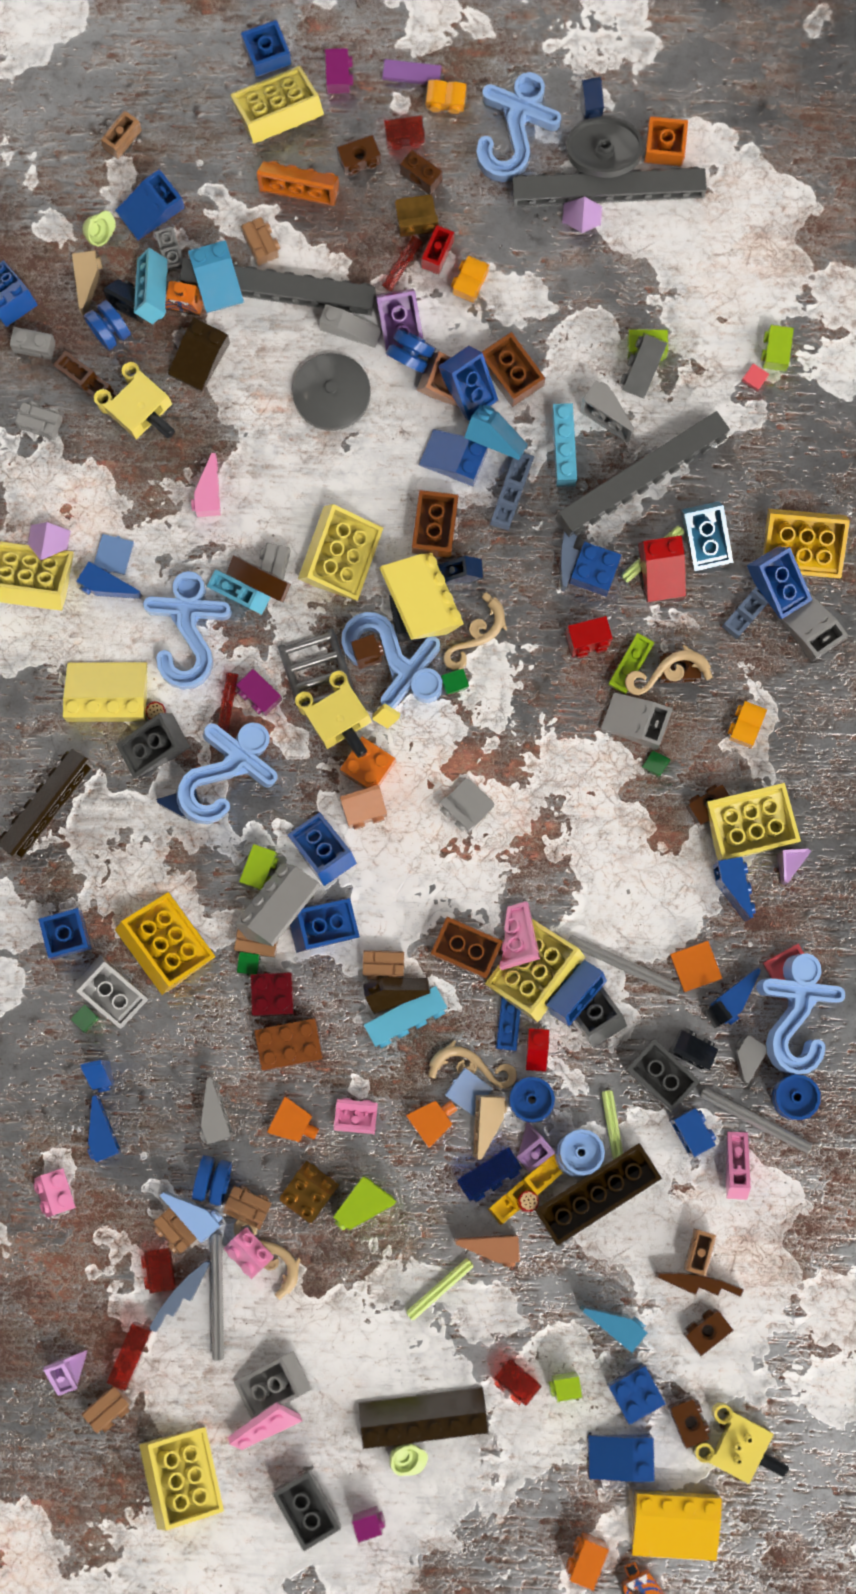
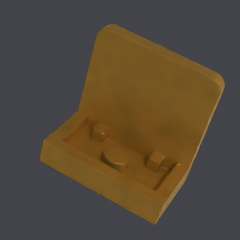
[395,194,438,237]
[279,1160,339,1223]

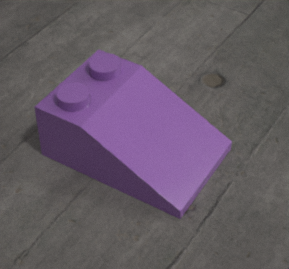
[375,288,423,356]

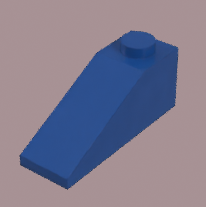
[76,562,142,599]
[708,967,761,1025]
[80,1060,115,1093]
[87,1095,121,1162]

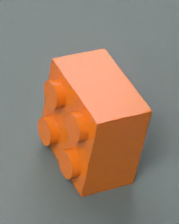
[644,116,688,167]
[340,736,396,789]
[565,1532,609,1591]

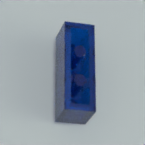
[457,1147,522,1203]

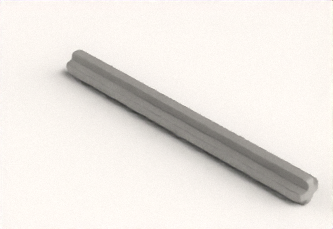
[568,935,680,994]
[700,1087,812,1153]
[211,1234,224,1361]

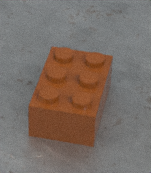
[482,332,545,407]
[412,490,459,558]
[430,917,503,980]
[254,1018,324,1071]

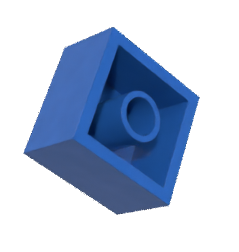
[241,20,291,77]
[570,542,622,597]
[38,908,92,960]
[669,1108,716,1157]
[607,1364,666,1425]

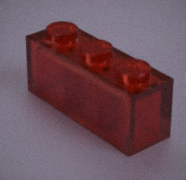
[106,1321,153,1391]

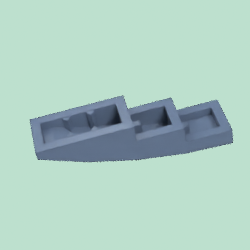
[490,453,534,531]
[559,531,580,592]
[722,586,768,639]
[149,1260,211,1332]

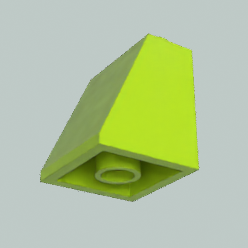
[333,1176,397,1230]

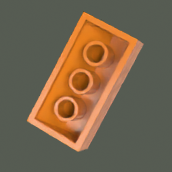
[257,161,339,206]

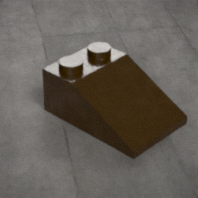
[168,317,230,392]

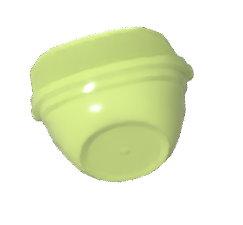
[82,211,116,247]
[389,1443,428,1476]

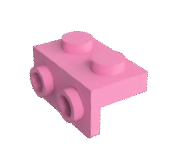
[334,1098,378,1134]
[34,1168,75,1218]
[223,1227,274,1279]

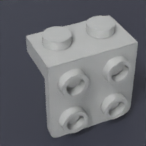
[439,778,494,833]

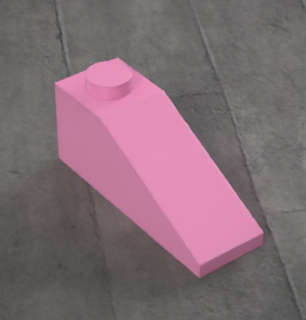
[191,453,221,517]
[726,1132,751,1200]

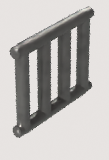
[278,628,355,714]

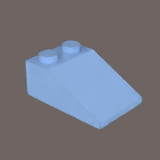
[160,1191,224,1243]

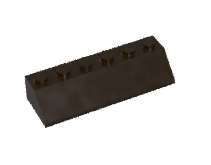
[0,749,94,861]
[535,1143,662,1246]
[359,1387,489,1449]

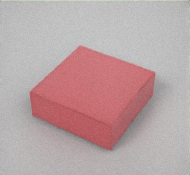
[742,363,769,392]

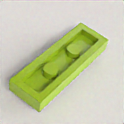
[608,633,655,695]

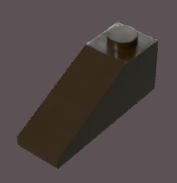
[363,977,431,1015]

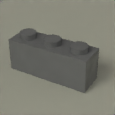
[620,333,667,399]

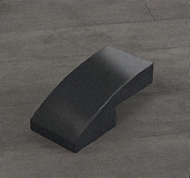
[703,1001,733,1028]

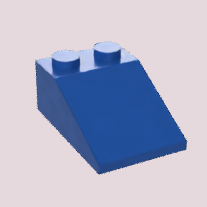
[438,346,498,421]
[419,430,488,486]
[747,547,812,619]
[287,812,357,886]
[290,898,360,953]
[588,1434,655,1482]

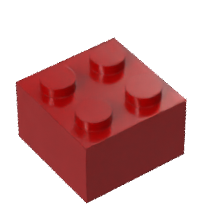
[565,616,613,658]

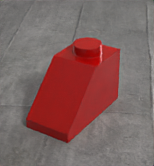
[526,1028,550,1072]

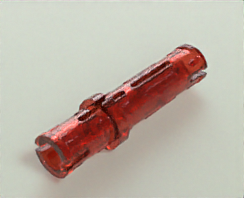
[382,236,422,292]
[218,672,239,733]

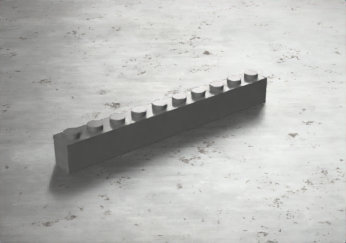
[512,167,707,207]
[179,258,376,316]
[555,411,730,537]

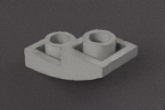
[155,226,183,269]

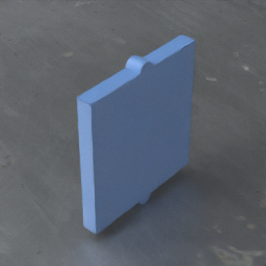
[94,534,134,575]
[445,1067,493,1116]

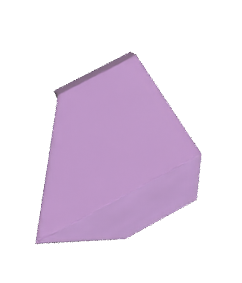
[562,197,602,233]
[28,522,71,560]
[777,849,811,885]
[517,1122,555,1173]
[43,1350,88,1396]

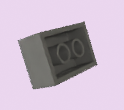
[625,1039,700,1112]
[272,1468,341,1552]

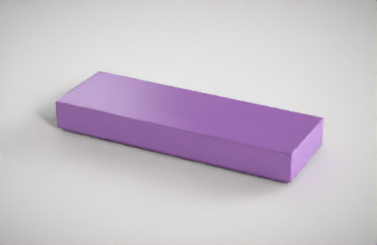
[383,59,441,85]

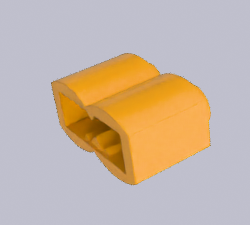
[426,80,467,114]
[451,255,490,303]
[727,701,767,748]

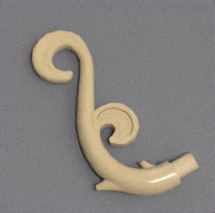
[443,592,507,671]
[625,645,713,695]
[428,1041,517,1089]
[233,1220,300,1300]

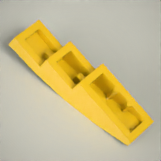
[488,1154,563,1225]

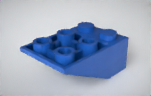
[115,169,185,241]
[0,260,38,327]
[713,857,756,922]

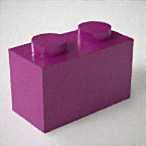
[325,48,353,94]
[236,669,282,716]
[352,1506,386,1543]

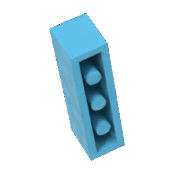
[134,248,168,324]
[552,403,577,487]
[364,986,447,1049]

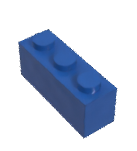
[546,960,607,1026]

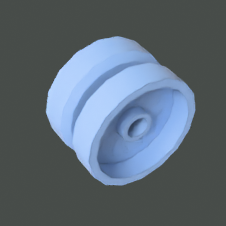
[555,1129,605,1178]

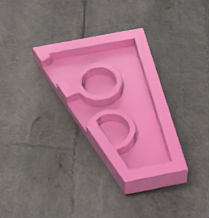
[228,1402,302,1450]

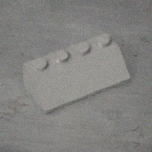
[234,863,321,946]

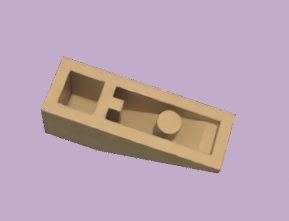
[72,251,103,316]
[473,1095,507,1160]

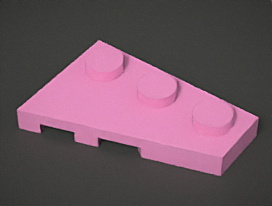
[499,901,540,970]

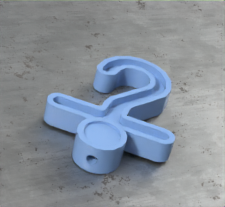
[476,72,561,182]
[143,571,232,690]
[341,612,443,709]
[176,723,277,824]
[756,953,845,1075]

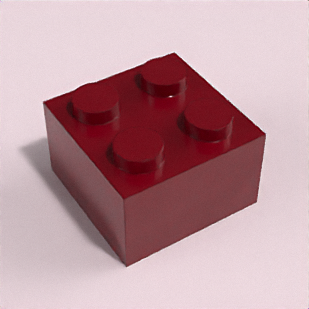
[251,972,295,1017]

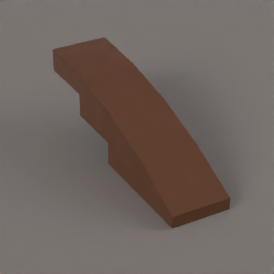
[53,351,119,404]
[226,555,291,603]
[655,1272,744,1297]

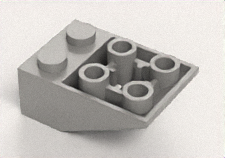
[780,592,848,662]
[601,693,673,750]

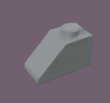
[734,1035,767,1084]

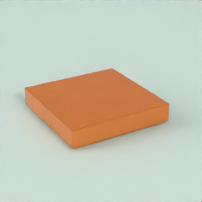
[670,941,722,992]

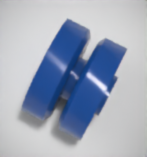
[83,300,131,351]
[385,329,436,373]
[771,1074,821,1120]
[508,1077,555,1123]
[192,1155,232,1206]

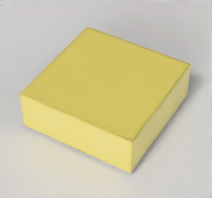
[372,703,400,729]

